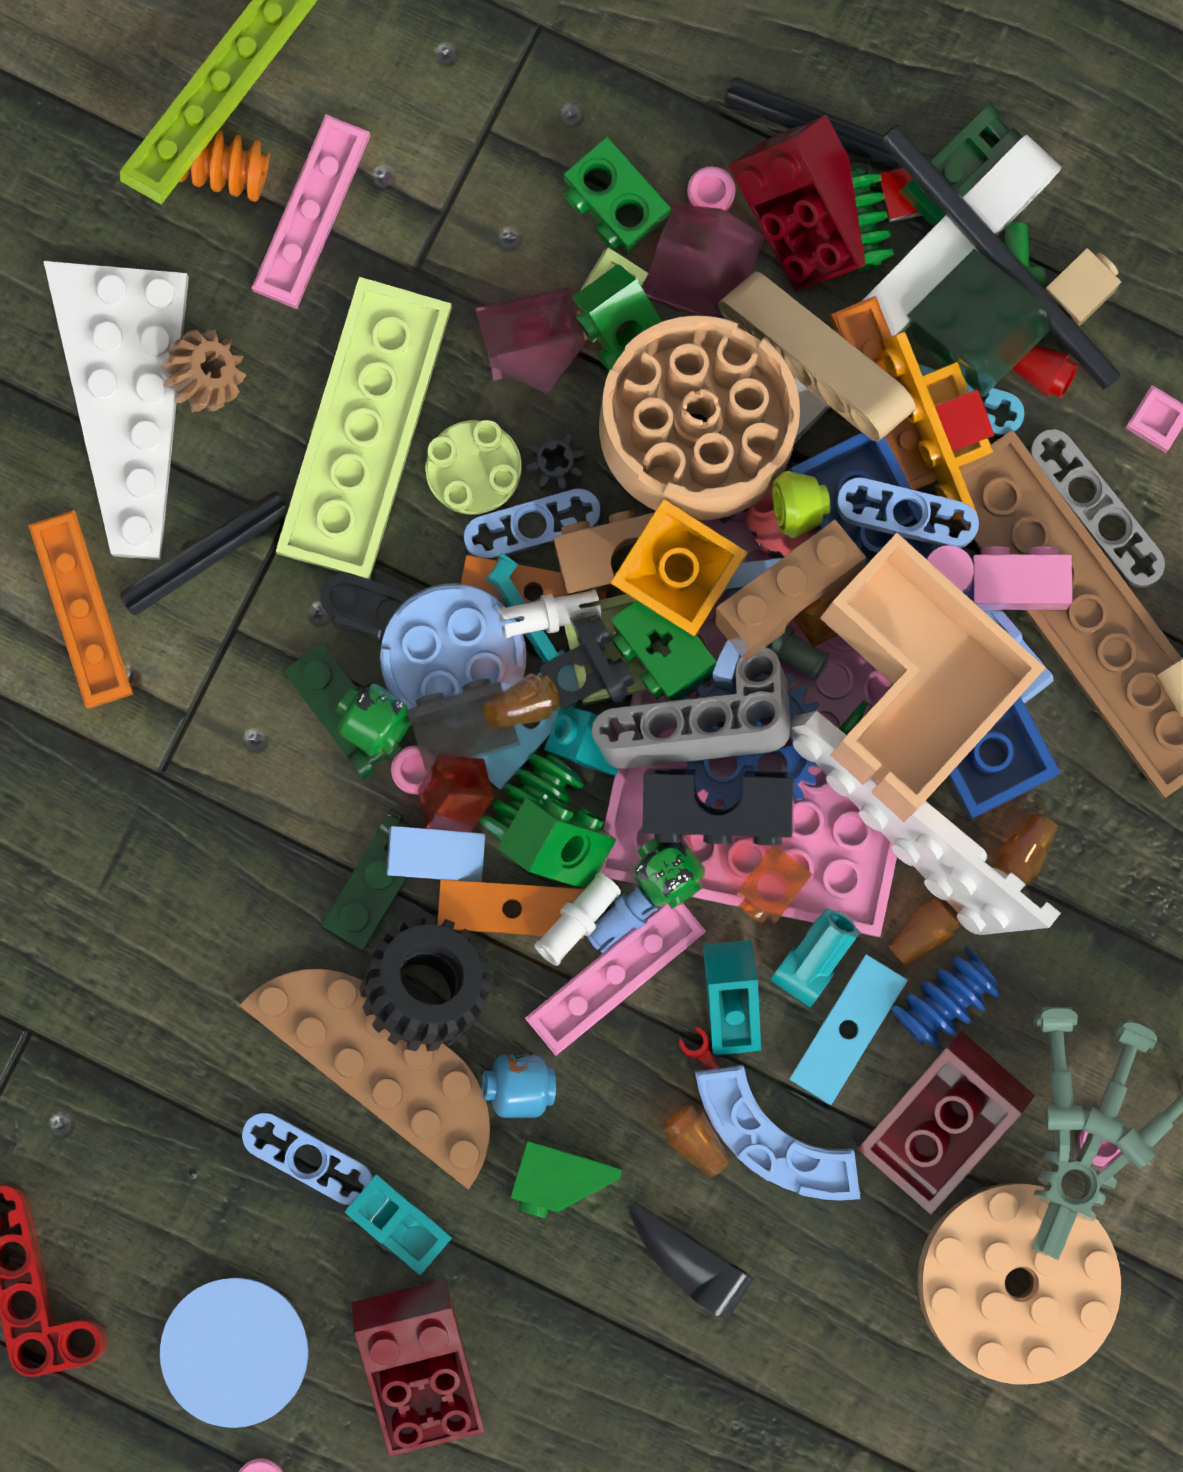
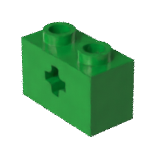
[611,600,717,702]

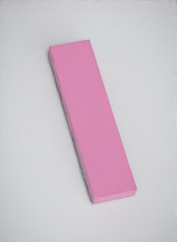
[252,114,371,309]
[525,903,706,1056]

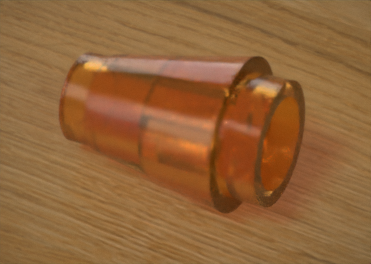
[483,674,559,730]
[993,812,1058,888]
[888,896,961,967]
[661,1104,731,1178]

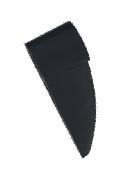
[629,1203,754,1320]

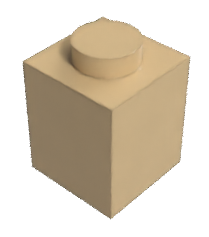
[1045,248,1121,327]

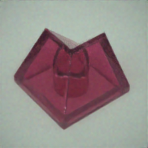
[644,204,765,319]
[476,287,586,394]

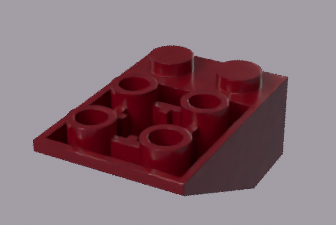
[728,115,866,292]
[351,1279,485,1457]

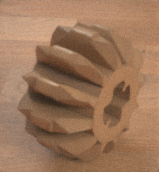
[161,330,246,412]

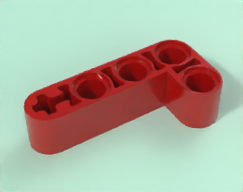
[0,1185,108,1377]

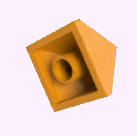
[610,499,748,637]

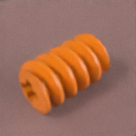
[179,129,270,202]

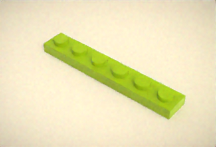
[120,0,318,205]

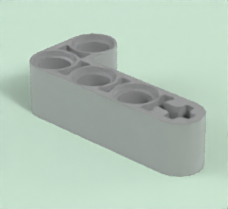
[592,647,791,769]

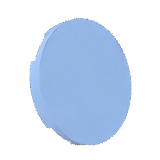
[380,583,526,730]
[160,1278,309,1428]

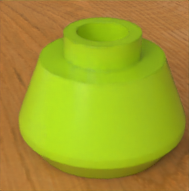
[772,471,830,538]

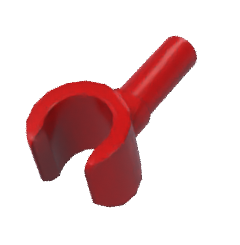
[679,1027,721,1069]

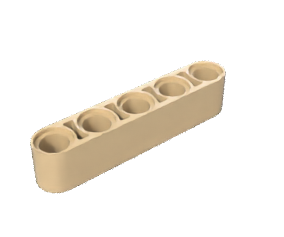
[718,271,916,442]

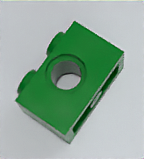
[572,264,662,372]
[498,798,617,889]

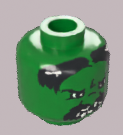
[335,683,411,756]
[632,838,706,910]

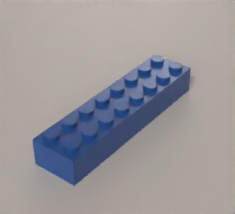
[790,433,1060,823]

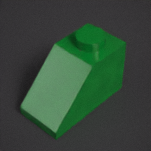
[511,1141,622,1218]

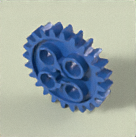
[669,672,820,809]

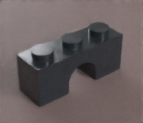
[642,768,795,845]

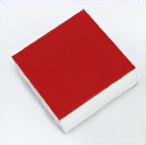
[879,168,922,223]
[935,390,995,452]

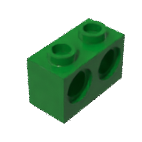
[563,137,671,256]

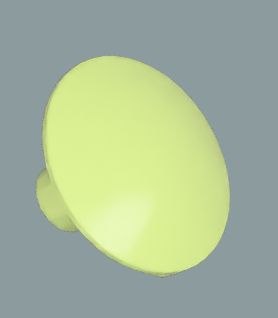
[425,420,522,515]

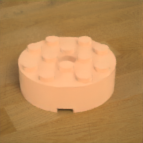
[599,316,800,520]
[917,1183,1121,1384]

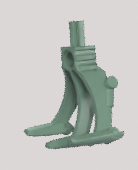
[1031,1007,1183,1260]

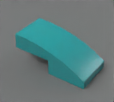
[344,1174,452,1275]

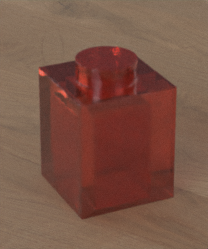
[418,754,494,832]

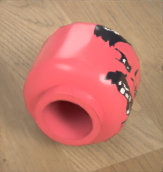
[745,490,817,559]

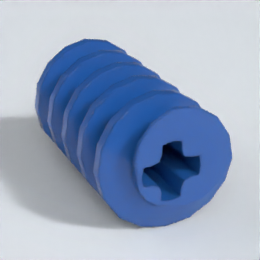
[891,946,1001,1050]

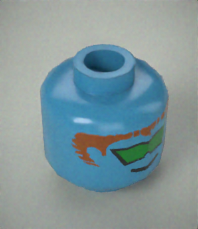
[481,1054,556,1118]

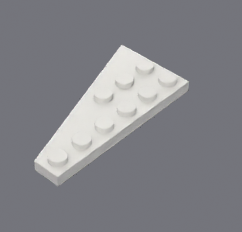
[44,261,189,560]
[790,711,1061,935]

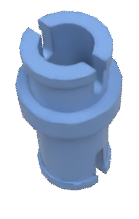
[587,885,660,953]

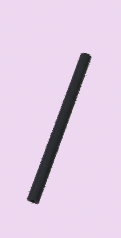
[879,124,1121,390]

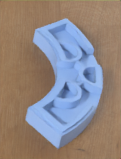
[695,1065,860,1200]

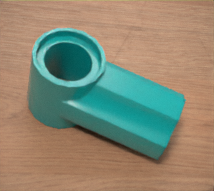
[770,908,860,1009]

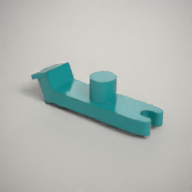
[486,553,559,664]

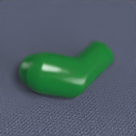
[1005,222,1046,289]

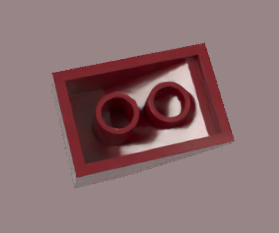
[857,1031,1035,1214]

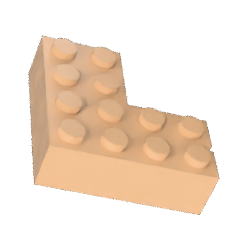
[820,533,1046,822]

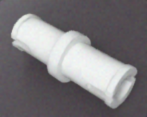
[498,589,601,639]
[534,873,621,966]

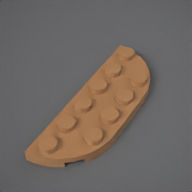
[240,969,490,1190]

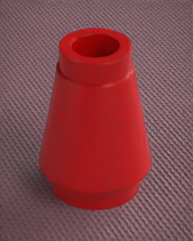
[1003,338,1079,399]

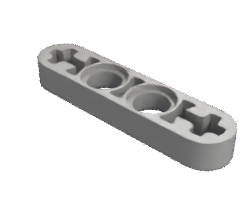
[1029,429,1165,589]

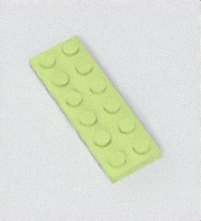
[276,277,452,580]

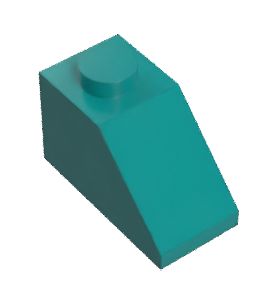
[703,940,761,1056]

